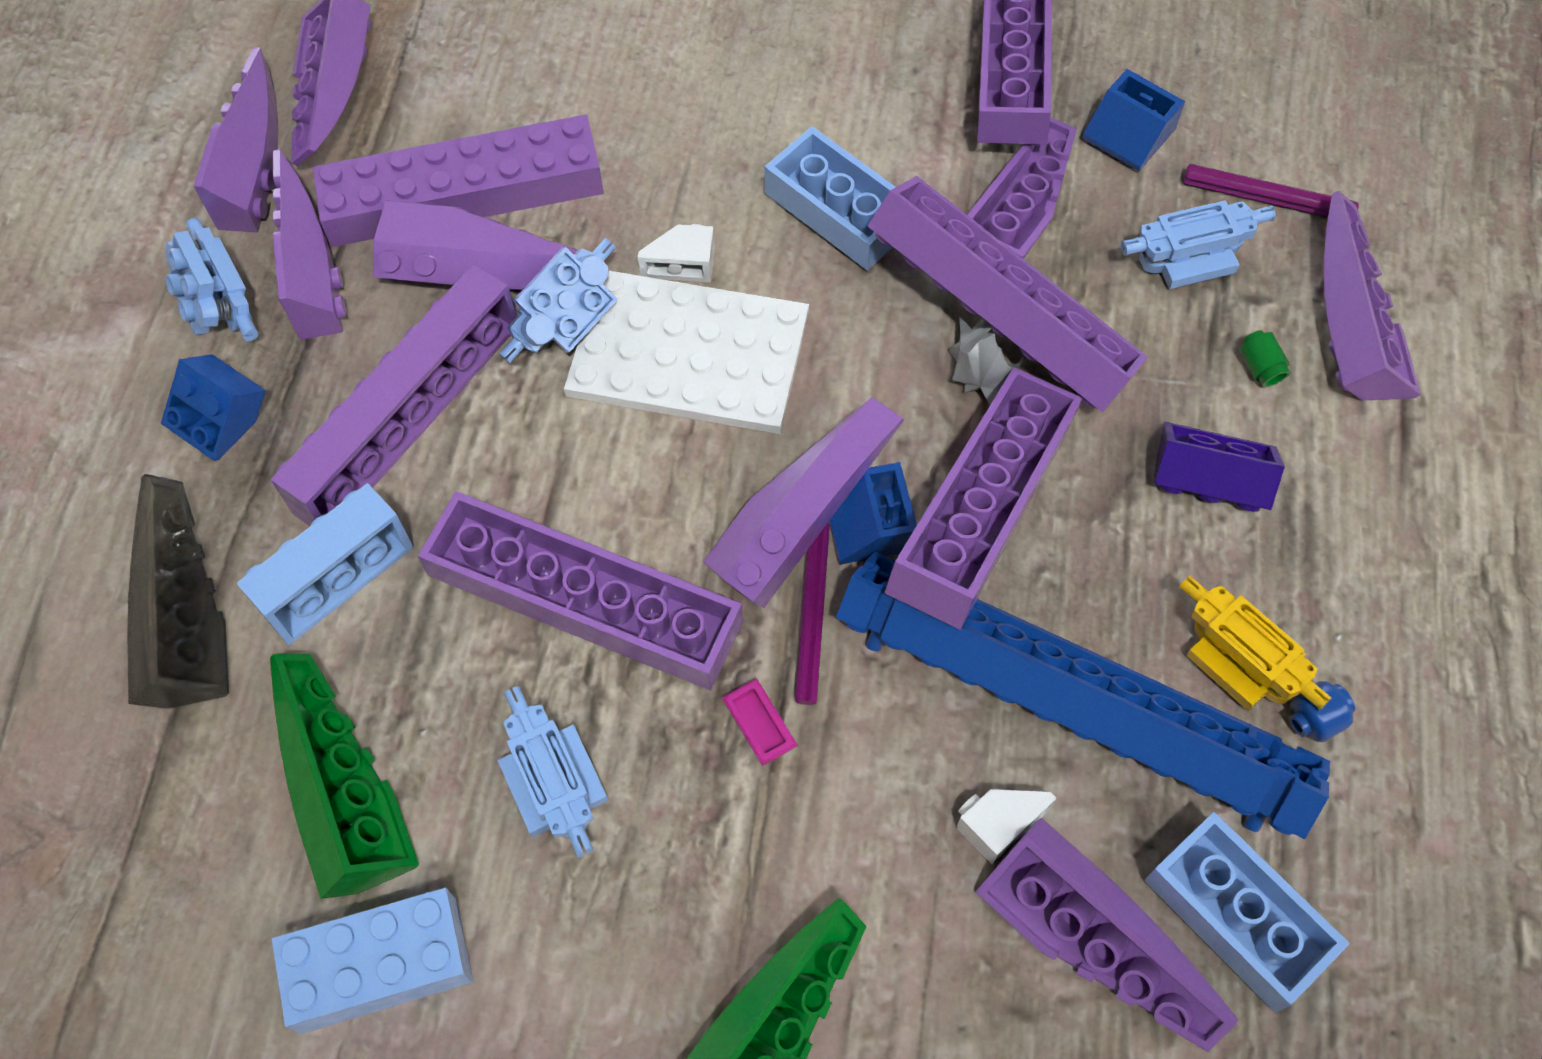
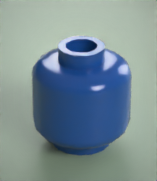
[1289,681,1355,743]

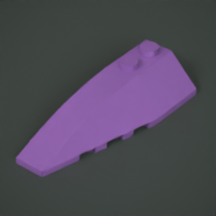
[291,0,371,166]
[194,47,278,232]
[967,117,1077,259]
[273,149,347,340]
[1324,190,1421,400]
[373,200,578,290]
[703,397,904,608]
[976,818,1238,1052]

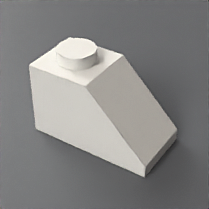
[638,224,715,282]
[956,789,1057,865]

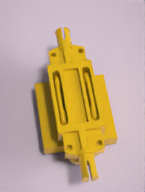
[1179,575,1332,711]

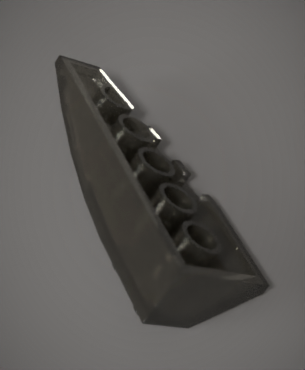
[127,474,229,709]

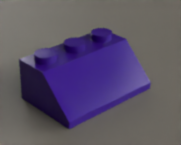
[1154,421,1285,512]

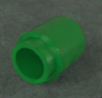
[1239,330,1291,387]

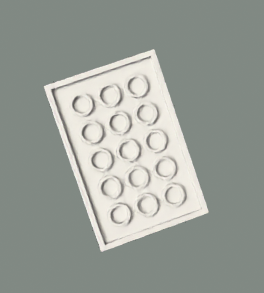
[564,271,809,434]

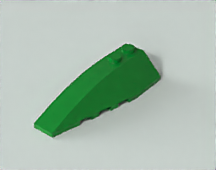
[270,654,419,899]
[687,898,867,1059]

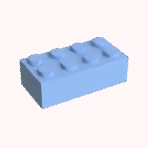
[764,126,895,271]
[236,483,414,646]
[1144,812,1350,1013]
[271,887,473,1034]

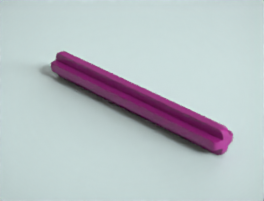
[1184,164,1359,217]
[795,522,830,705]

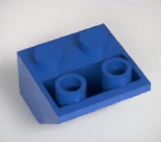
[1082,69,1185,171]
[161,354,266,461]
[829,462,917,565]

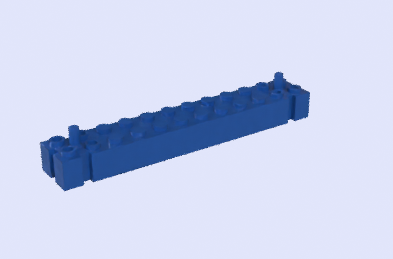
[835,552,1330,839]

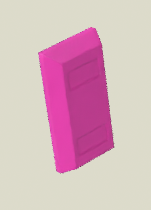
[722,678,798,766]

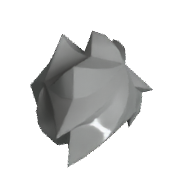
[949,315,1021,405]

